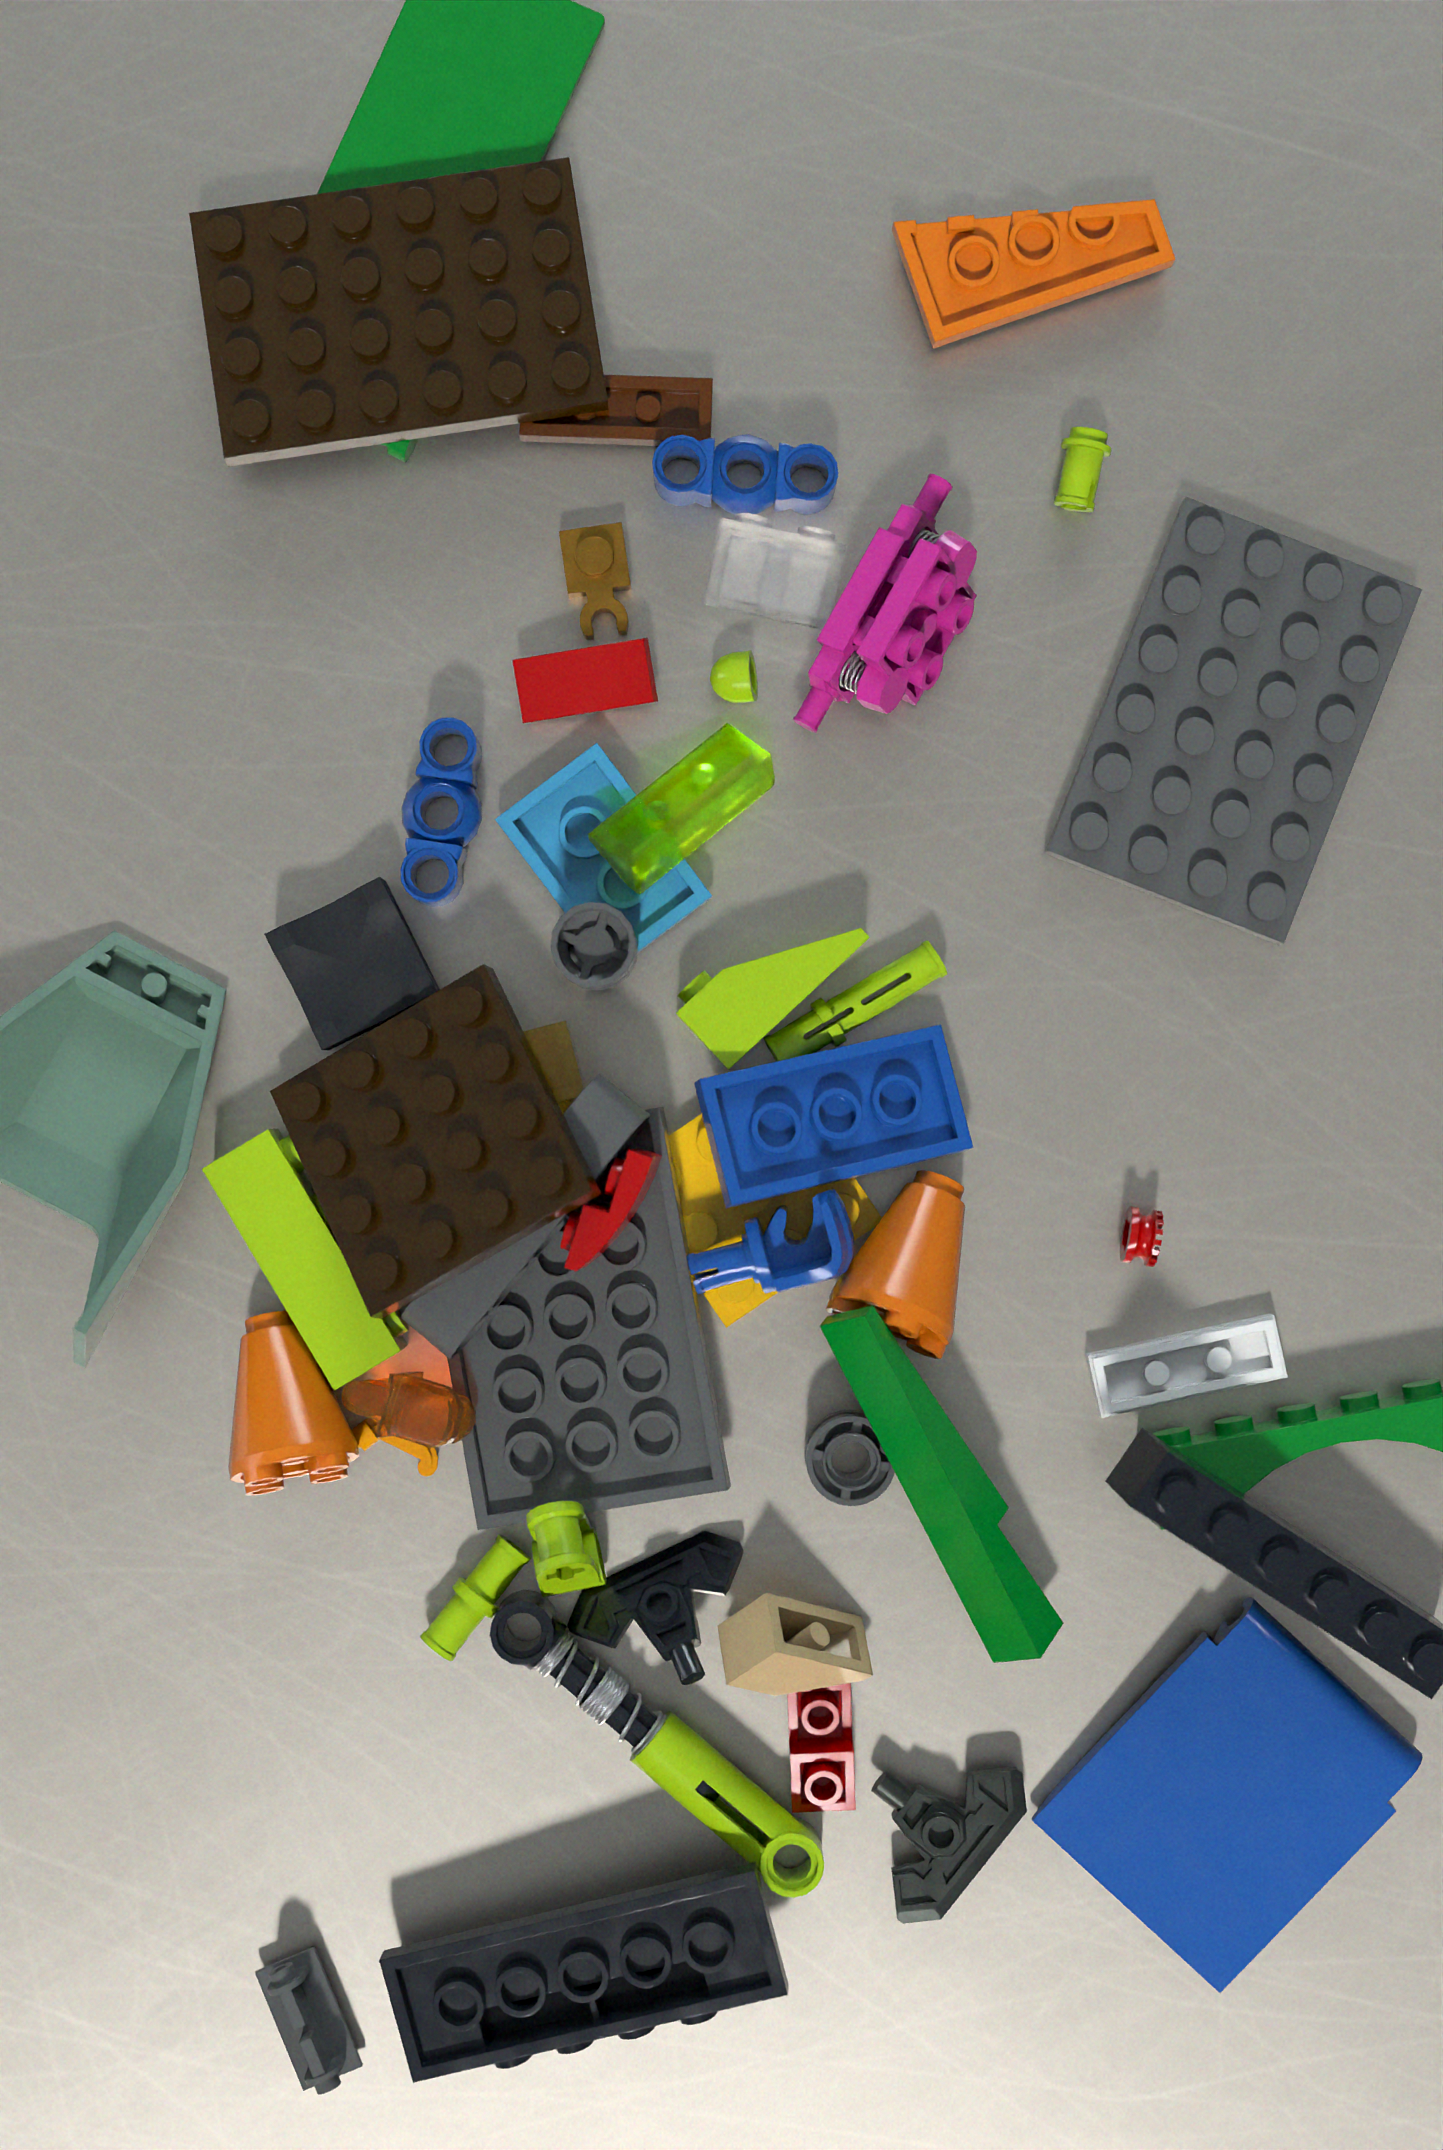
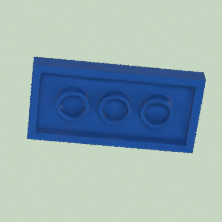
[694,1025,974,1208]

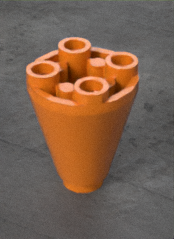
[826,1170,965,1359]
[228,1311,359,1495]

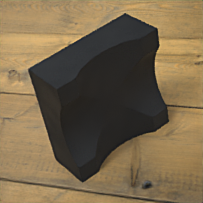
[264,877,440,1051]

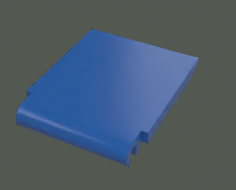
[1032,1597,1423,1993]

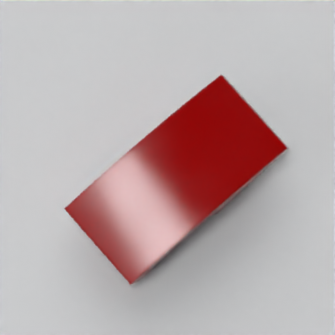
[512,638,658,723]
[560,1148,662,1271]
[787,1683,856,1813]

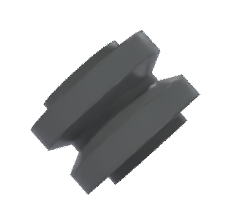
[804,1410,895,1506]

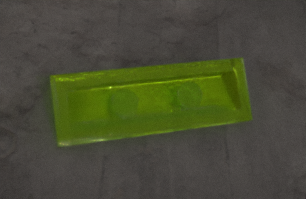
[588,723,775,894]

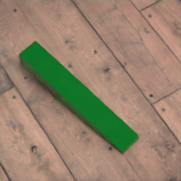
[820,1305,1063,1663]

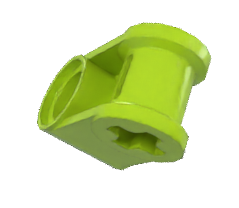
[526,1501,606,1598]

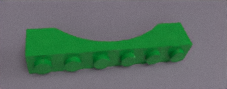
[1152,1379,1443,1530]

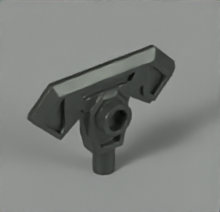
[871,1767,1027,1924]

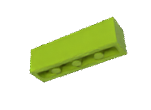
[202,1128,409,1391]

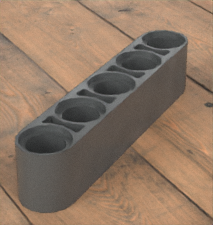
[401,1074,651,1360]

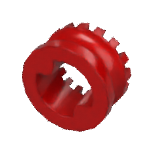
[1120,1206,1164,1267]

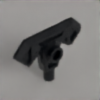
[567,1531,744,1685]

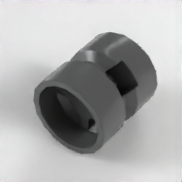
[550,902,638,991]

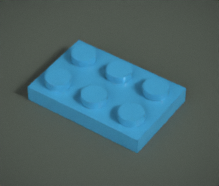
[495,743,712,953]

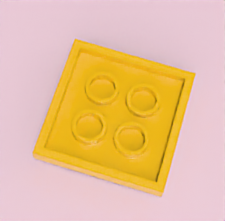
[669,1114,882,1328]

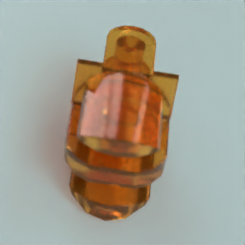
[342,1371,476,1448]

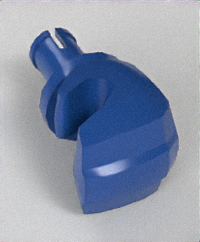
[687,1189,855,1295]

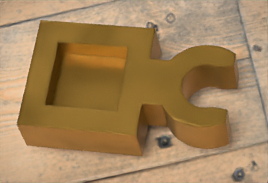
[559,522,631,640]

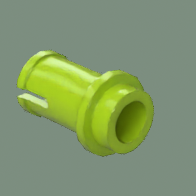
[1054,427,1112,512]

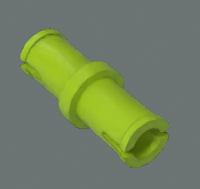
[420,1534,531,1661]

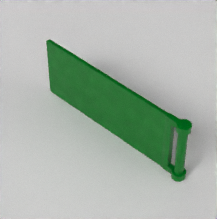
[317,0,605,462]

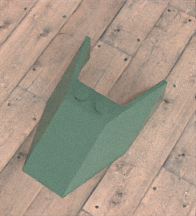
[0,931,226,1368]

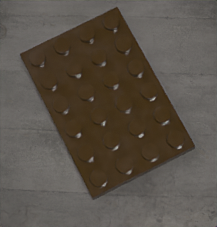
[189,157,609,467]

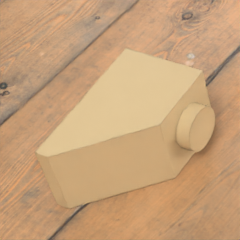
[717,1593,873,1696]

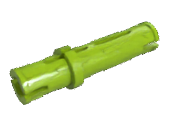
[763,940,948,1062]

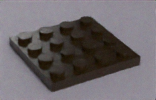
[270,964,601,1319]

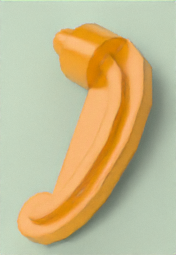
[352,1413,438,1477]

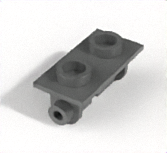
[255,1946,363,2095]

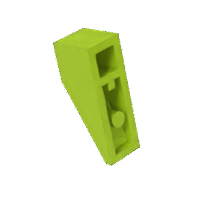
[676,928,870,1070]

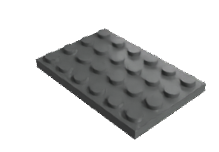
[1044,497,1422,945]
[447,1107,731,1530]

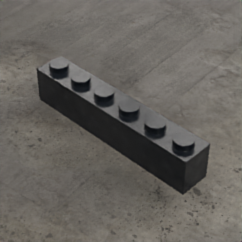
[1105,1428,1443,1699]

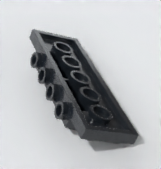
[379,1862,789,2083]

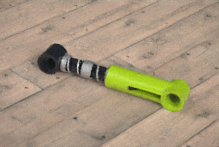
[490,1590,824,1898]

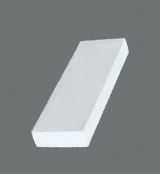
[1085,1313,1288,1418]

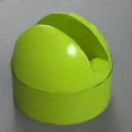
[710,650,758,703]

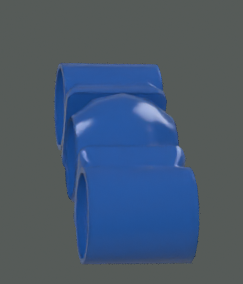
[652,434,838,516]
[400,717,482,907]

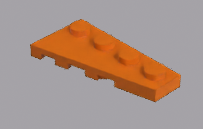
[892,199,1176,349]

